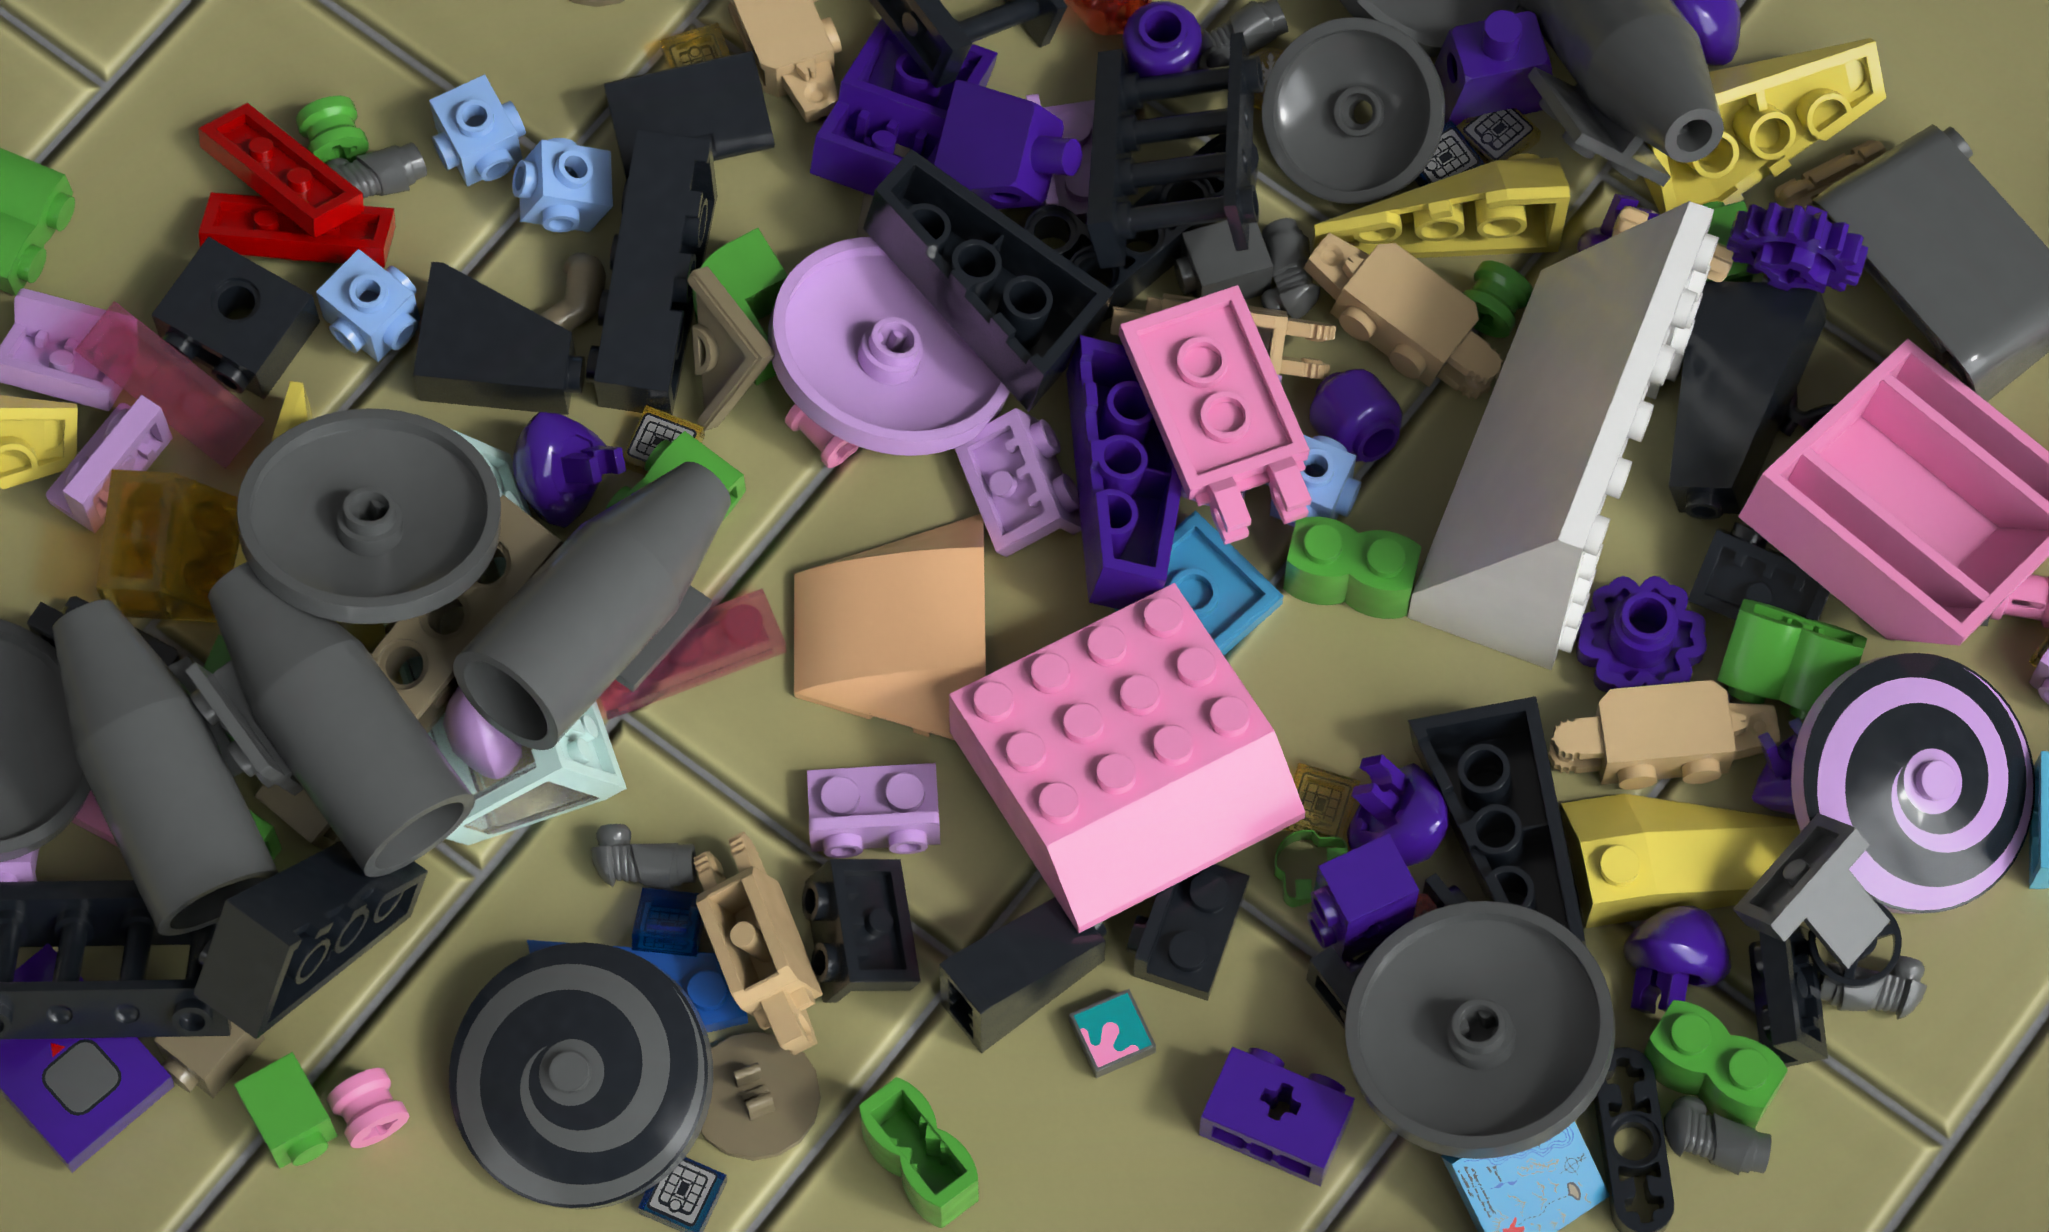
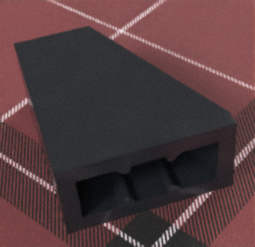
[413,262,585,415]
[939,897,1107,1054]

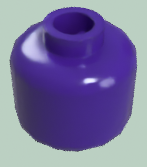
[1122,1,1202,78]
[1309,369,1403,462]

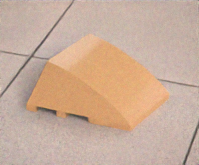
[794,514,986,740]

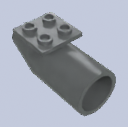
[1519,0,1724,187]
[453,462,731,750]
[185,562,475,877]
[52,600,279,936]

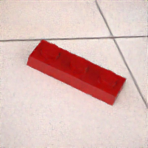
[198,103,364,238]
[198,192,396,268]

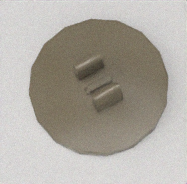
[701,1031,821,1161]

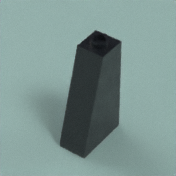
[1669,281,1827,520]

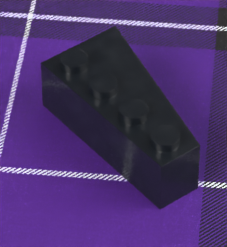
[586,129,718,417]
[1408,696,1586,946]

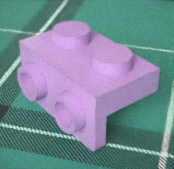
[0,288,137,411]

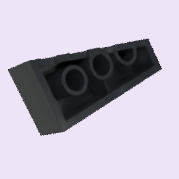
[863,149,1114,412]
[193,841,428,1039]

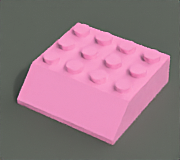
[1738,339,2049,646]
[949,583,1305,933]

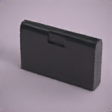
[604,51,775,180]

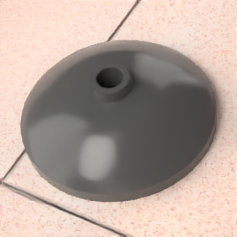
[1262,17,1445,204]

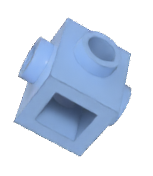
[429,74,526,187]
[512,138,613,233]
[316,249,420,362]
[1265,435,1361,527]

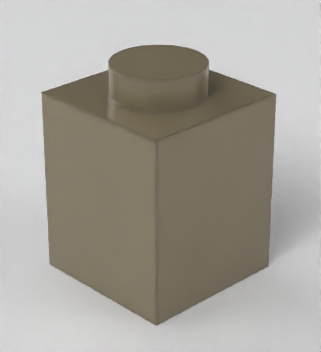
[154,1022,265,1098]

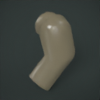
[540,253,606,331]

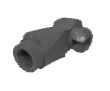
[1199,0,1288,69]
[326,142,427,198]
[1261,218,1321,319]
[591,824,697,890]
[1819,955,1927,1020]
[1664,1095,1772,1175]

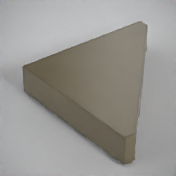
[688,266,775,431]

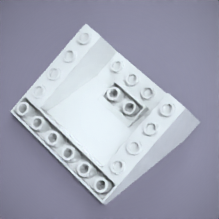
[1408,201,1719,670]

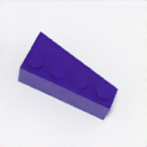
[1066,335,1182,610]

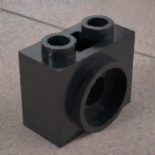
[151,237,320,399]

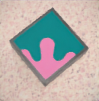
[1069,989,1156,1078]

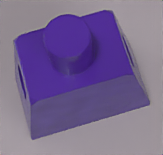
[1434,10,1553,130]
[934,80,1082,209]

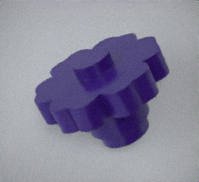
[1576,576,1707,693]

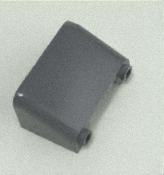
[1812,124,2049,402]

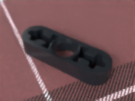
[1594,1047,1674,1232]

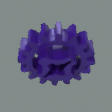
[1726,202,1868,293]

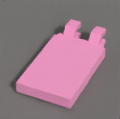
[1119,285,1312,545]

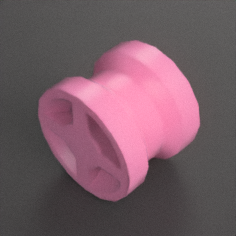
[326,1067,410,1148]

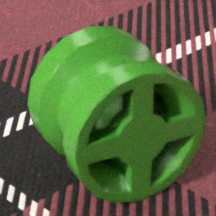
[295,95,369,164]
[1462,260,1533,338]

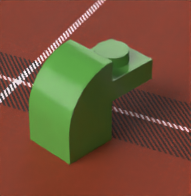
[693,228,788,386]

